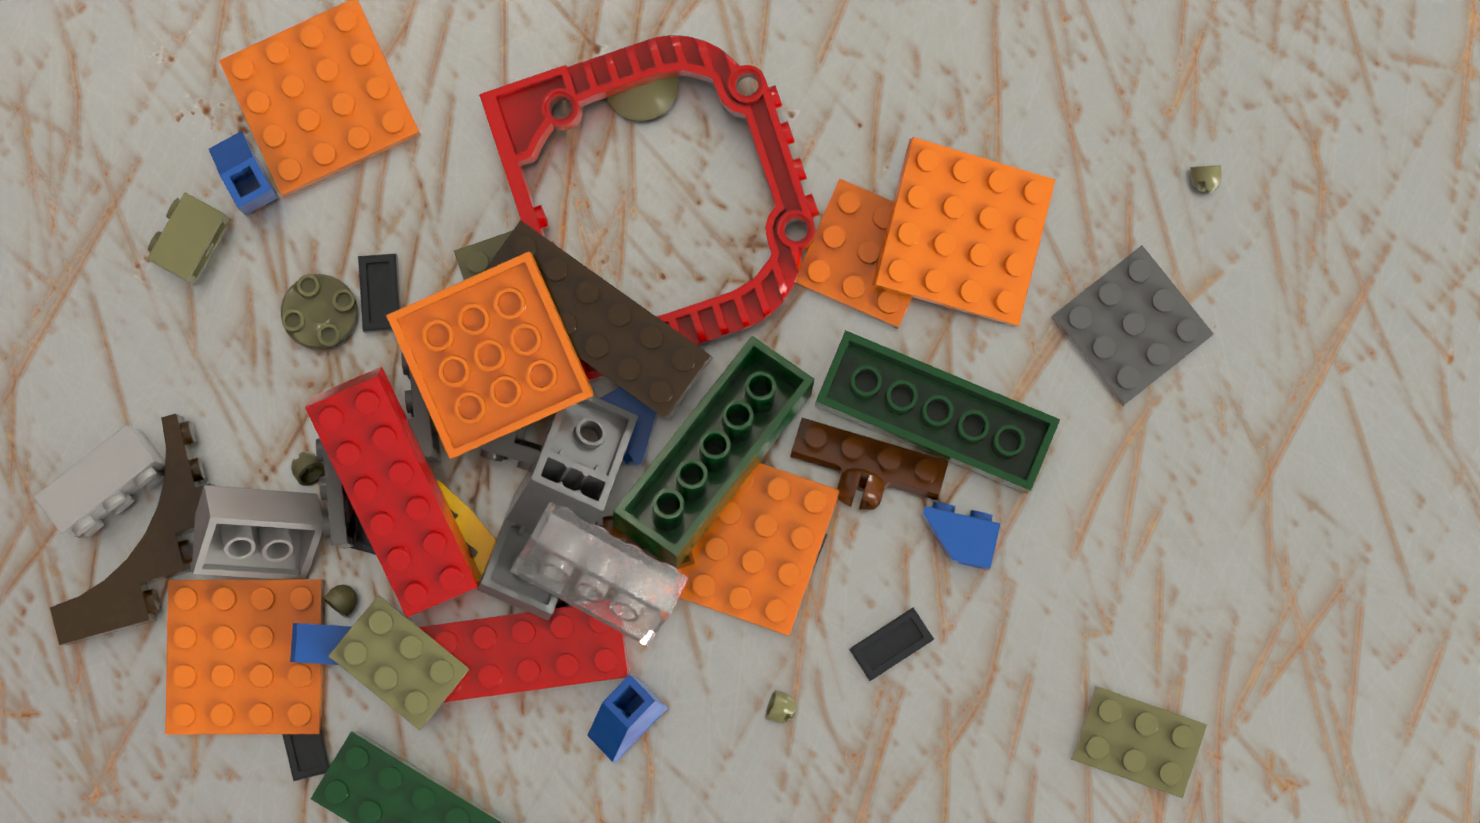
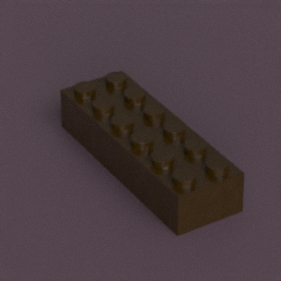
[485,220,713,421]

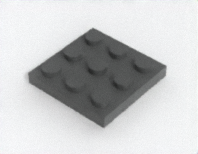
[1052,245,1214,406]

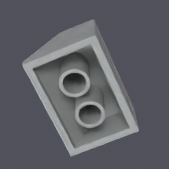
[192,485,323,579]

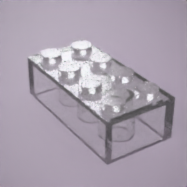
[510,502,688,646]

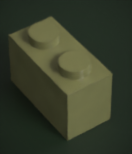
[147,192,231,285]

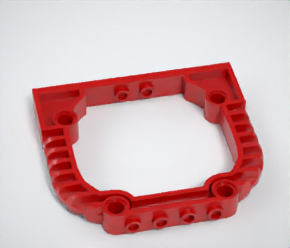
[479,35,819,383]

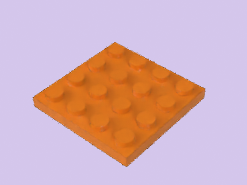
[219,0,421,198]
[872,137,1056,327]
[386,251,595,459]
[644,463,839,636]
[165,579,324,735]

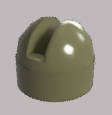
[1190,165,1222,192]
[291,452,325,486]
[323,584,357,618]
[765,690,797,723]

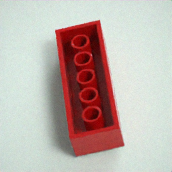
[305,366,481,618]
[419,600,629,703]

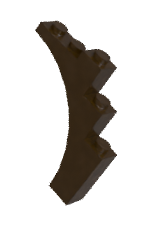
[50,414,216,645]

